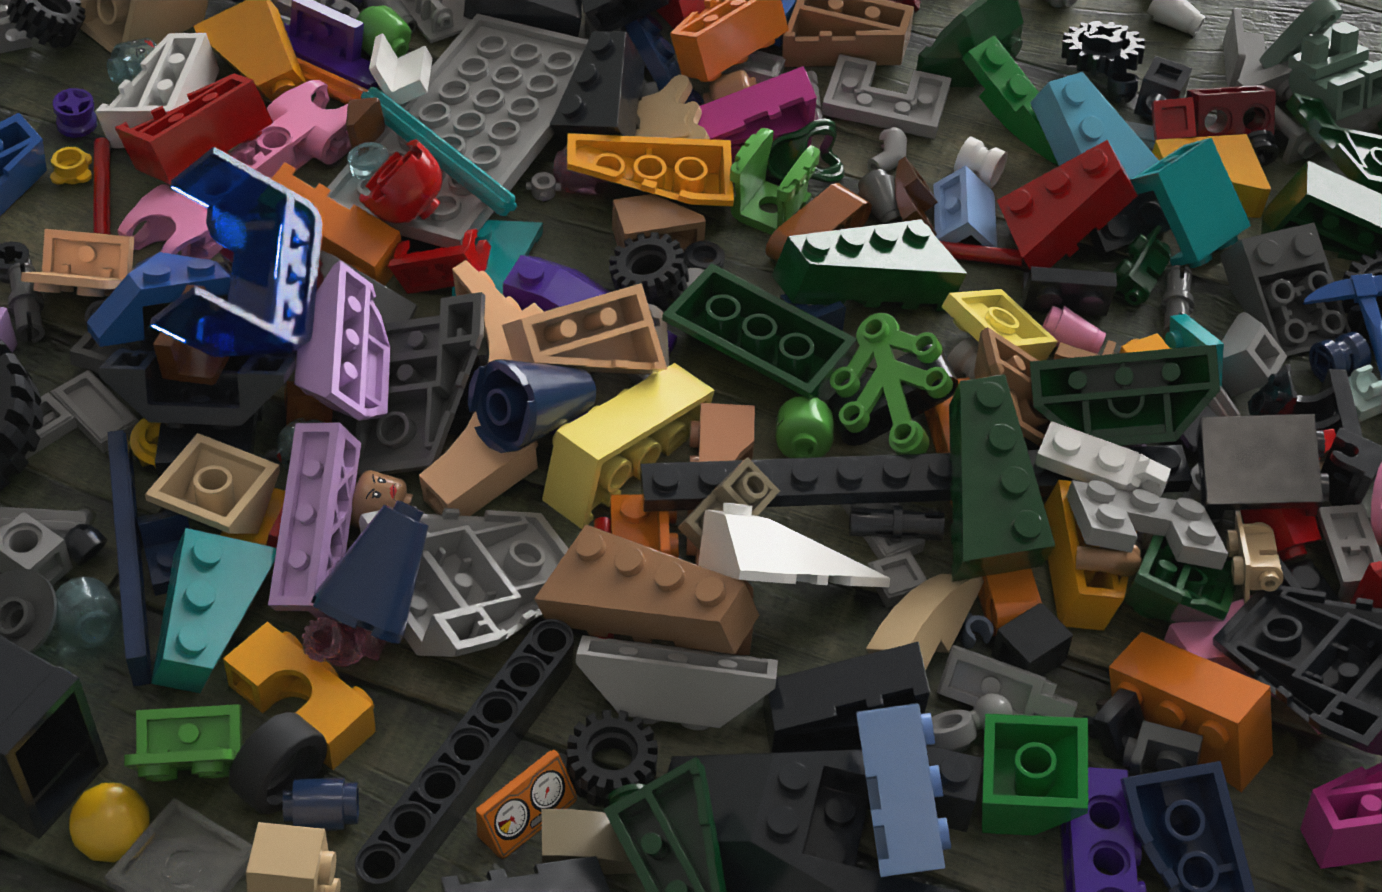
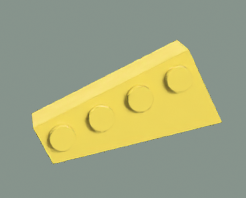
[542,363,715,529]

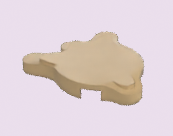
[635,75,710,139]

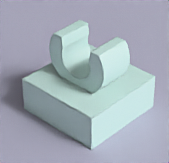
[1348,364,1382,422]

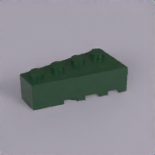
[772,219,967,311]
[949,374,1056,582]

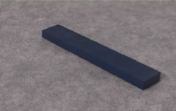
[107,430,152,687]

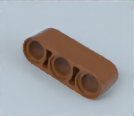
[765,183,872,262]

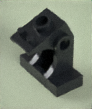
[1247,364,1363,437]

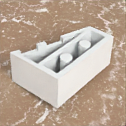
[95,33,219,148]

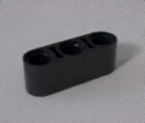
[828,344,959,446]

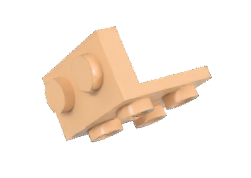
[21,229,134,297]

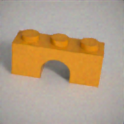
[223,622,376,770]

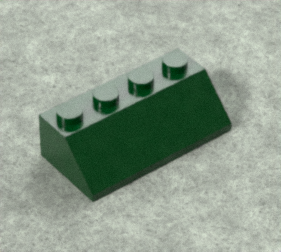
[662,263,857,400]

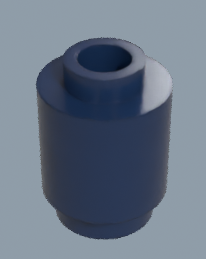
[283,778,359,831]

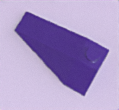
[503,255,677,355]

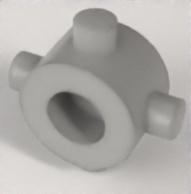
[526,172,561,201]

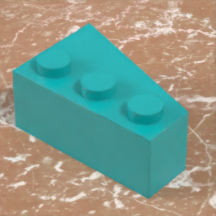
[151,528,277,693]

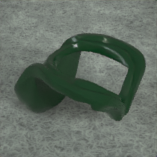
[767,119,844,182]

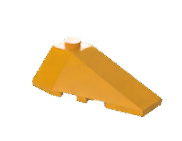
[567,133,734,206]

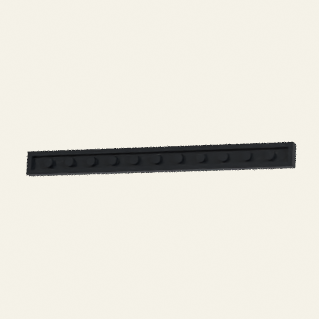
[640,445,1193,512]

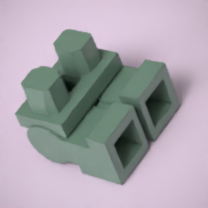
[1288,22,1382,122]

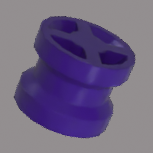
[53,88,97,138]

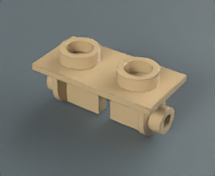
[1226,511,1284,603]

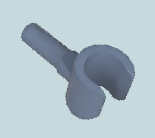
[960,612,994,648]

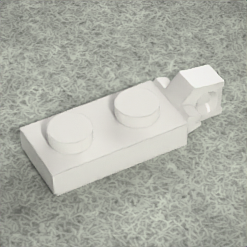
[1034,421,1171,497]

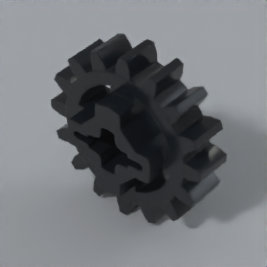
[1061,21,1145,77]

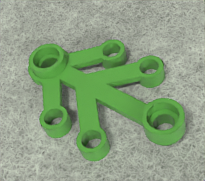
[830,313,953,455]

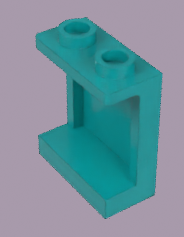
[1130,138,1251,268]

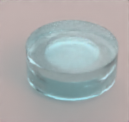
[347,142,389,180]

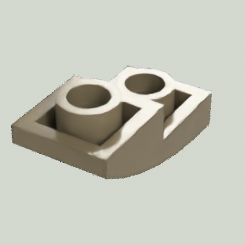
[677,457,780,550]
[541,809,636,874]

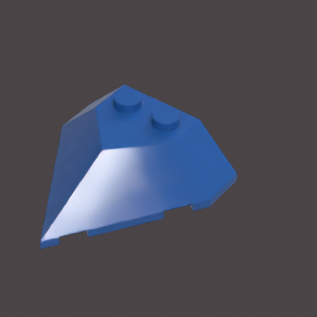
[87,252,276,347]

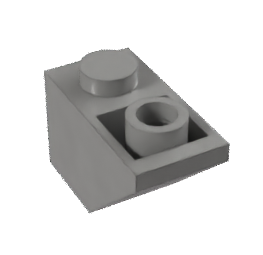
[1221,312,1287,397]

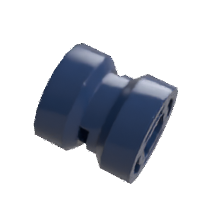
[1309,331,1371,382]

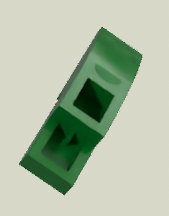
[962,35,1059,166]

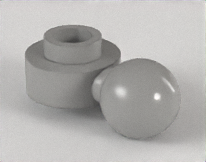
[929,693,1013,753]

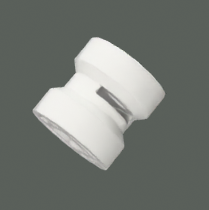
[954,136,1008,188]

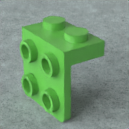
[124,704,243,782]

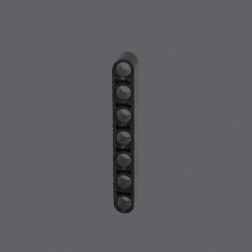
[355,619,574,892]

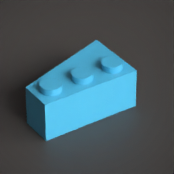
[1030,72,1159,179]

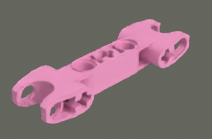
[118,80,351,259]

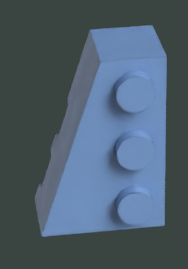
[856,703,951,877]

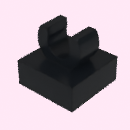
[1082,688,1145,761]

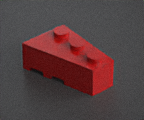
[114,73,273,185]
[997,140,1138,269]

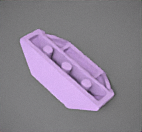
[294,260,390,421]

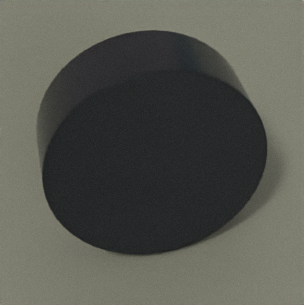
[684,241,725,270]

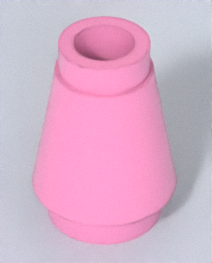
[1042,306,1106,354]

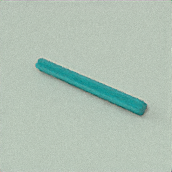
[361,87,517,216]

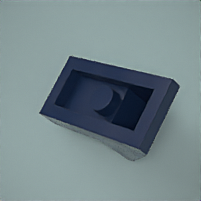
[138,510,190,596]

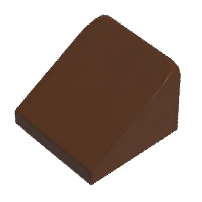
[346,97,385,157]

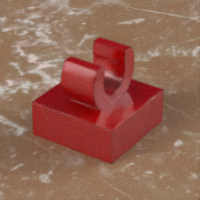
[1151,97,1197,141]

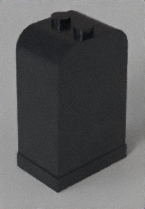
[0,636,108,839]

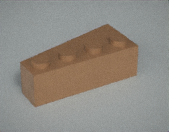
[534,525,760,654]

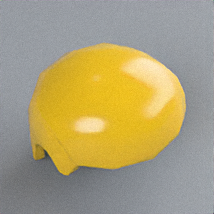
[69,783,150,862]

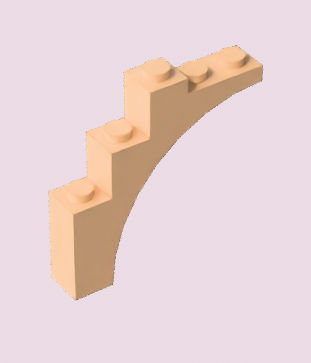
[419,260,544,516]

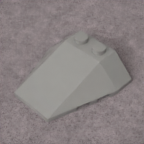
[359,506,568,657]

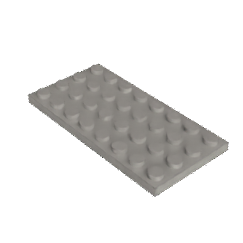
[327,14,588,248]

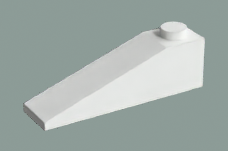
[698,503,890,587]

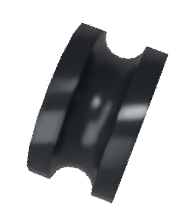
[1247,130,1279,167]
[0,241,32,283]

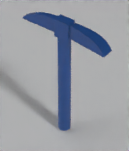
[1303,273,1382,379]

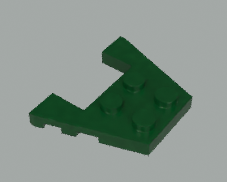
[1285,93,1382,194]

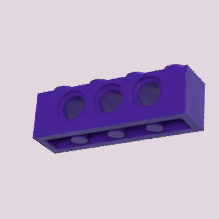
[1060,767,1146,892]

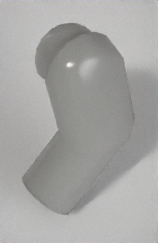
[867,127,907,172]

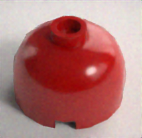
[359,139,443,224]

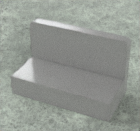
[1223,8,1265,87]

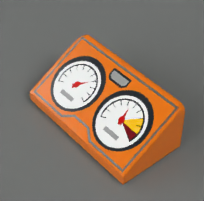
[476,749,577,859]

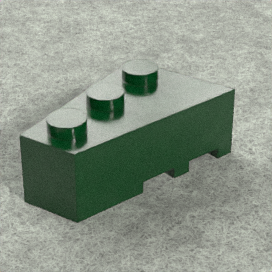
[1261,161,1382,262]

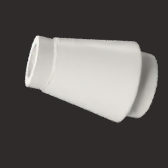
[1147,0,1206,36]

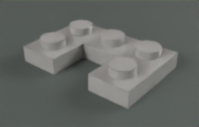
[822,54,952,139]
[1066,480,1228,570]

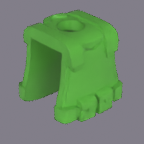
[730,128,820,235]

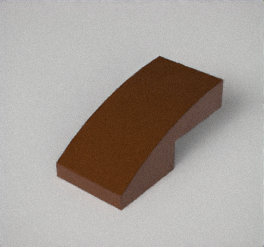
[895,157,938,236]

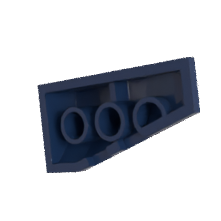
[1120,761,1255,892]

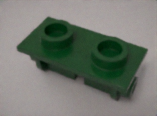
[1112,225,1172,305]

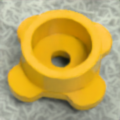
[50,147,92,185]

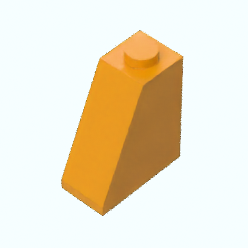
[193,0,306,102]
[1152,134,1271,218]

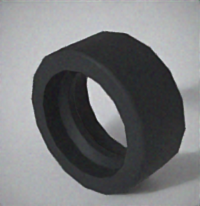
[229,712,327,815]

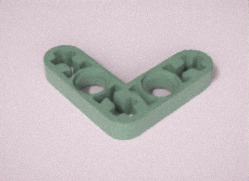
[1259,0,1343,69]

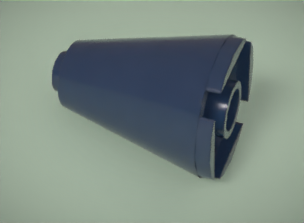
[468,359,597,453]
[311,500,429,644]

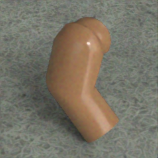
[1076,545,1142,577]

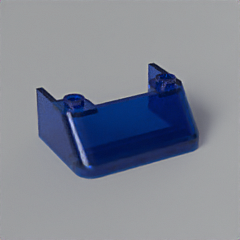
[150,147,323,357]

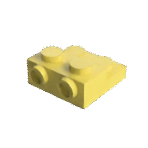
[941,289,1058,361]

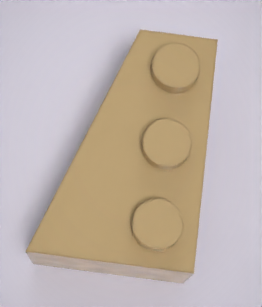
[246,822,341,892]

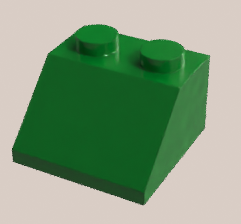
[982,714,1088,836]

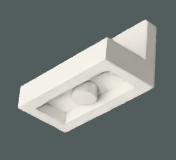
[369,33,433,105]

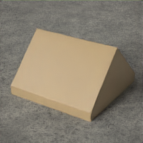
[145,433,280,534]

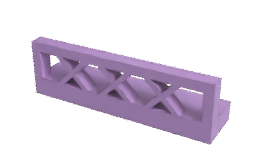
[268,422,361,622]

